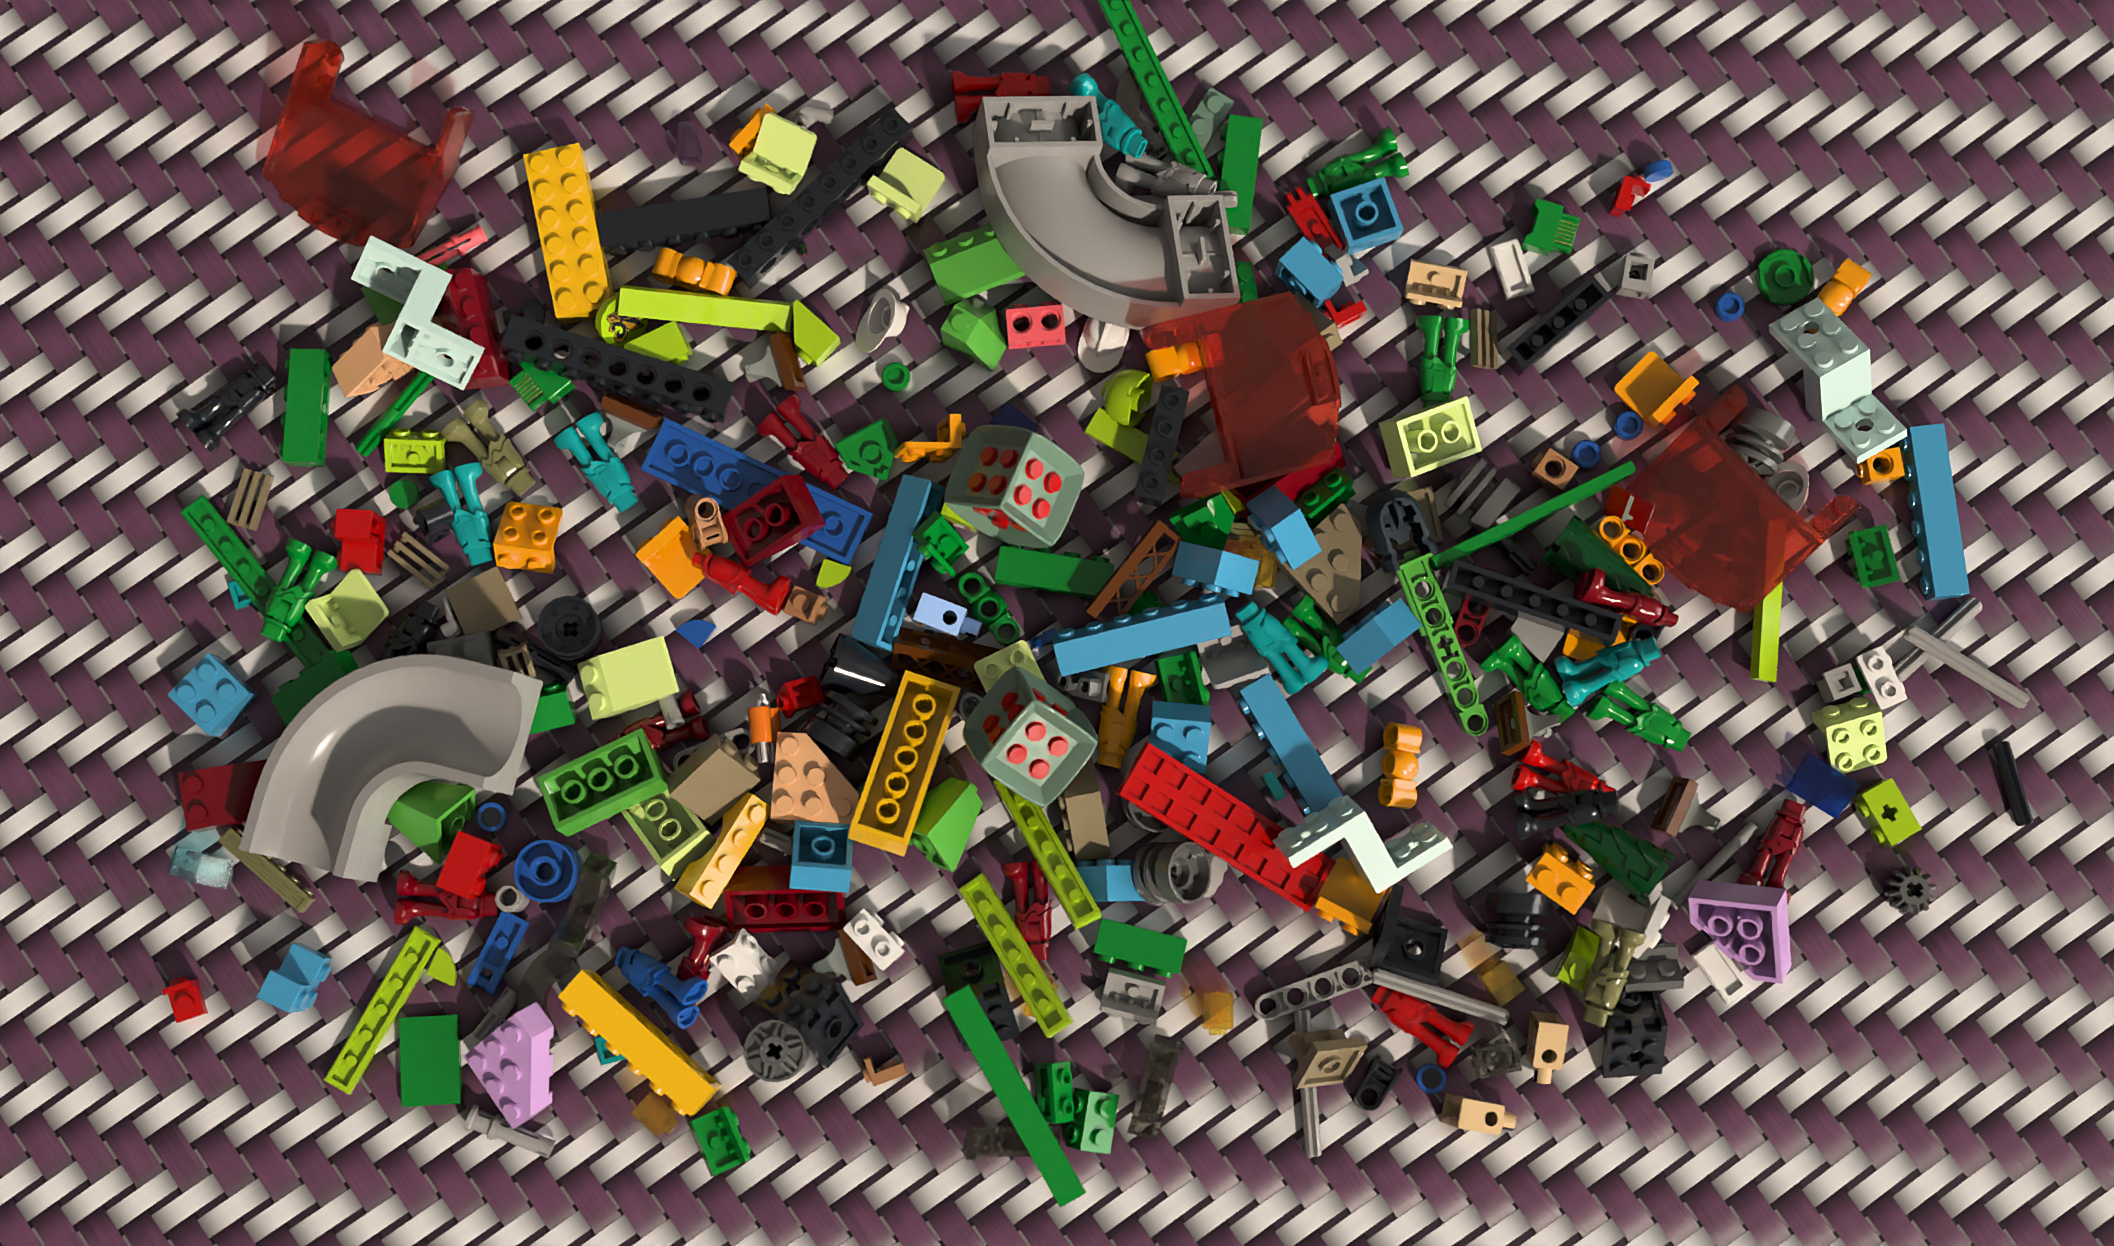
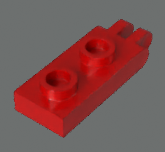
[1284,186,1344,258]

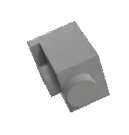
[1615,253,1655,299]
[1816,663,1862,703]

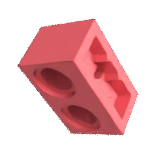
[1006,301,1066,349]

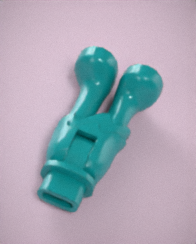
[1069,73,1148,159]
[553,412,639,513]
[429,462,493,566]
[1235,601,1329,695]
[1554,636,1661,707]

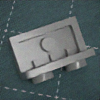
[1099,967,1166,1025]

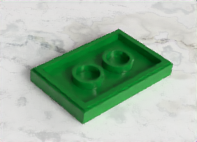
[399,1014,463,1107]

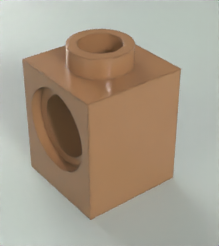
[1529,448,1579,495]

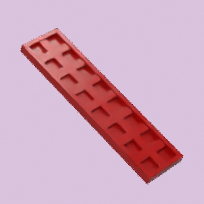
[1116,742,1336,912]

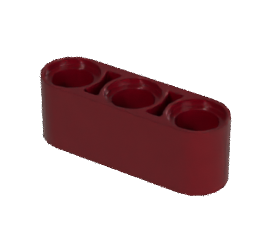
[1452,566,1498,648]

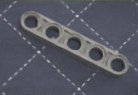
[1254,955,1373,1020]

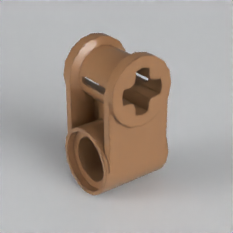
[685,494,728,552]

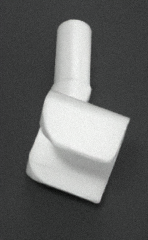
[440,597,461,638]

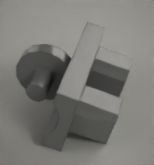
[1056,669,1111,703]

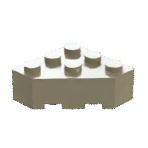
[1276,503,1362,627]
[1058,755,1111,861]

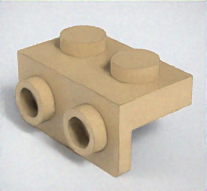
[1404,259,1468,310]

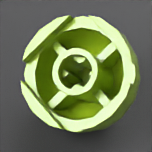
[1101,369,1154,428]

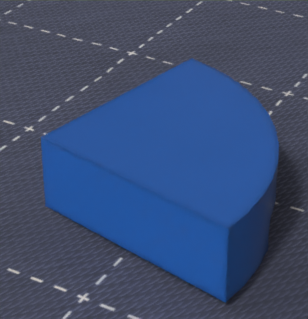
[676,620,717,649]
[1029,628,1057,650]

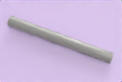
[1670,822,1759,910]

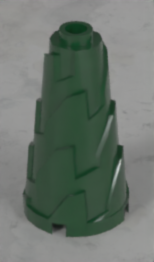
[1541,515,1654,598]
[1562,819,1676,904]

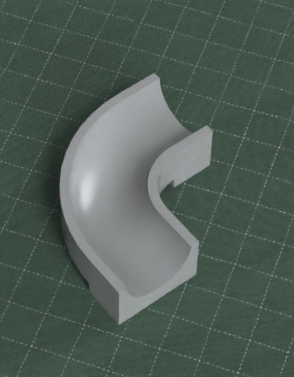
[971,96,1241,332]
[238,654,544,882]

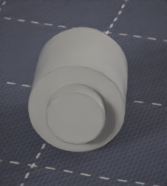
[495,883,530,912]

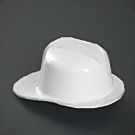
[856,289,909,353]
[1078,317,1130,373]
[1758,461,1809,521]

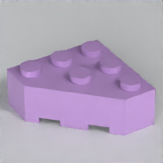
[1688,880,1791,984]
[463,1002,554,1129]

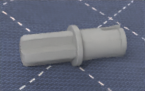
[760,827,793,856]
[473,986,522,1041]

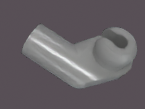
[792,105,834,129]

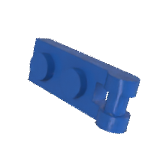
[467,910,531,996]

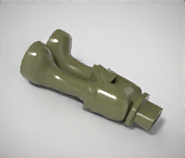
[441,399,536,497]
[1582,918,1647,1027]

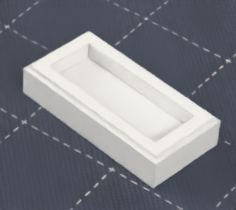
[1489,238,1535,301]
[1690,939,1751,1004]

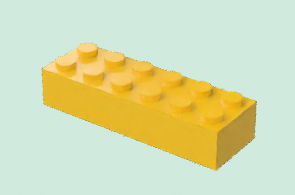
[523,143,614,326]
[848,670,961,857]
[558,969,722,1116]

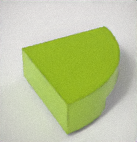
[815,559,852,588]
[426,947,457,986]

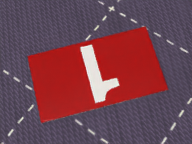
[1603,485,1655,534]

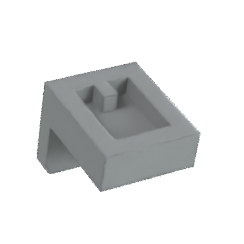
[1323,244,1369,287]

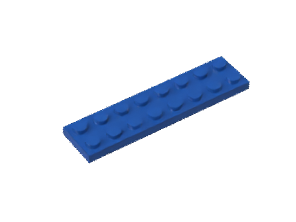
[641,418,873,566]

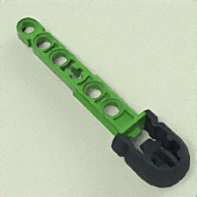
[1365,489,1489,736]

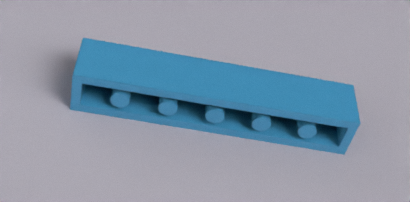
[1899,423,1970,601]
[850,474,946,652]
[1052,593,1232,677]
[1237,673,1344,815]

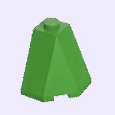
[940,296,1007,372]
[909,777,983,873]
[386,781,476,864]

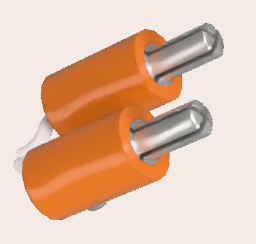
[747,694,782,764]

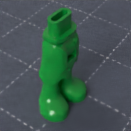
[1305,126,1409,198]
[1415,315,1470,408]
[259,538,338,643]
[1281,593,1373,685]
[1478,633,1575,723]
[1586,680,1691,752]

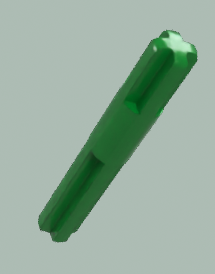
[355,370,435,457]

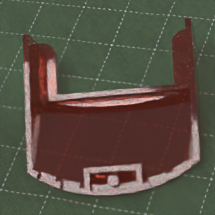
[262,38,475,249]
[1140,291,1341,500]
[1624,384,1861,613]

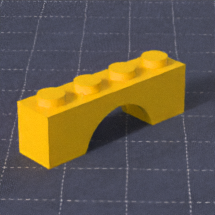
[674,793,771,909]

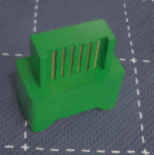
[1520,198,1581,256]
[509,348,575,412]

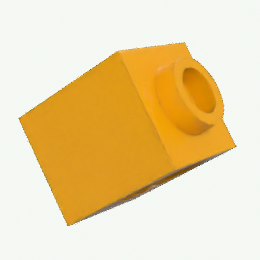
[1855,447,1905,485]

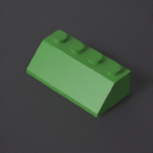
[923,223,1025,306]
[537,728,668,837]

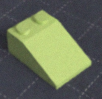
[1379,396,1482,478]
[577,636,679,720]
[621,790,717,881]

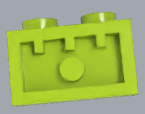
[384,428,447,474]

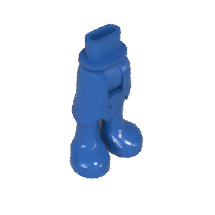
[615,946,708,1029]

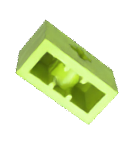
[1853,778,1922,847]

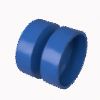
[514,840,585,903]

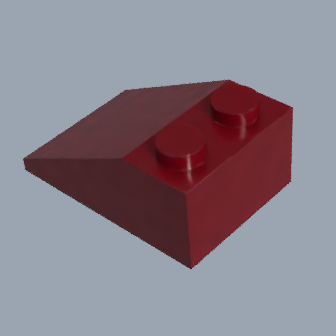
[721,475,826,568]
[178,759,268,833]

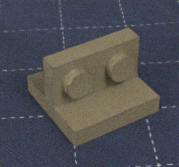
[1288,1028,1368,1089]

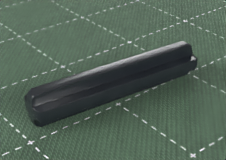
[1992,741,2033,826]

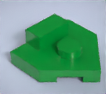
[834,417,898,481]
[1169,490,1234,551]

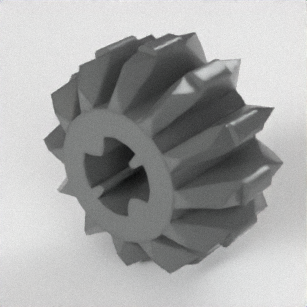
[1884,865,1937,915]

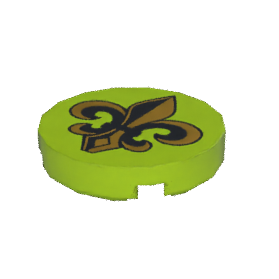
[595,291,648,348]

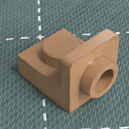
[783,585,829,626]
[861,1056,909,1086]

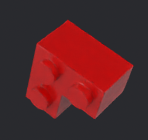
[331,509,386,576]
[435,831,504,899]

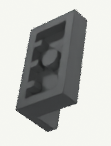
[1623,943,1684,993]

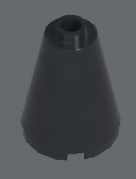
[818,633,902,699]

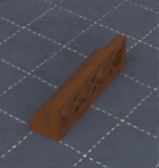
[1084,519,1184,623]
[891,627,1001,692]

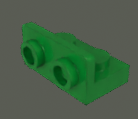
[1293,467,1356,529]

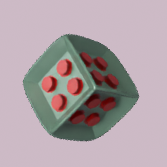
[944,425,1084,548]
[962,666,1098,807]

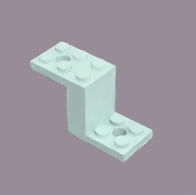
[351,235,485,390]
[1769,297,1907,464]
[1272,795,1453,894]

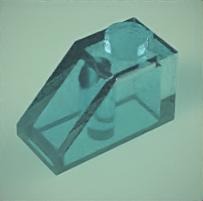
[168,846,234,889]

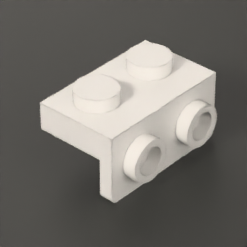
[1855,646,1908,710]
[844,908,904,970]
[709,928,779,1001]

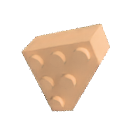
[331,315,446,398]
[770,732,861,824]

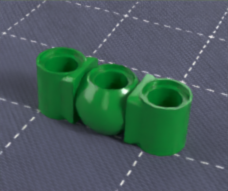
[959,572,1020,647]

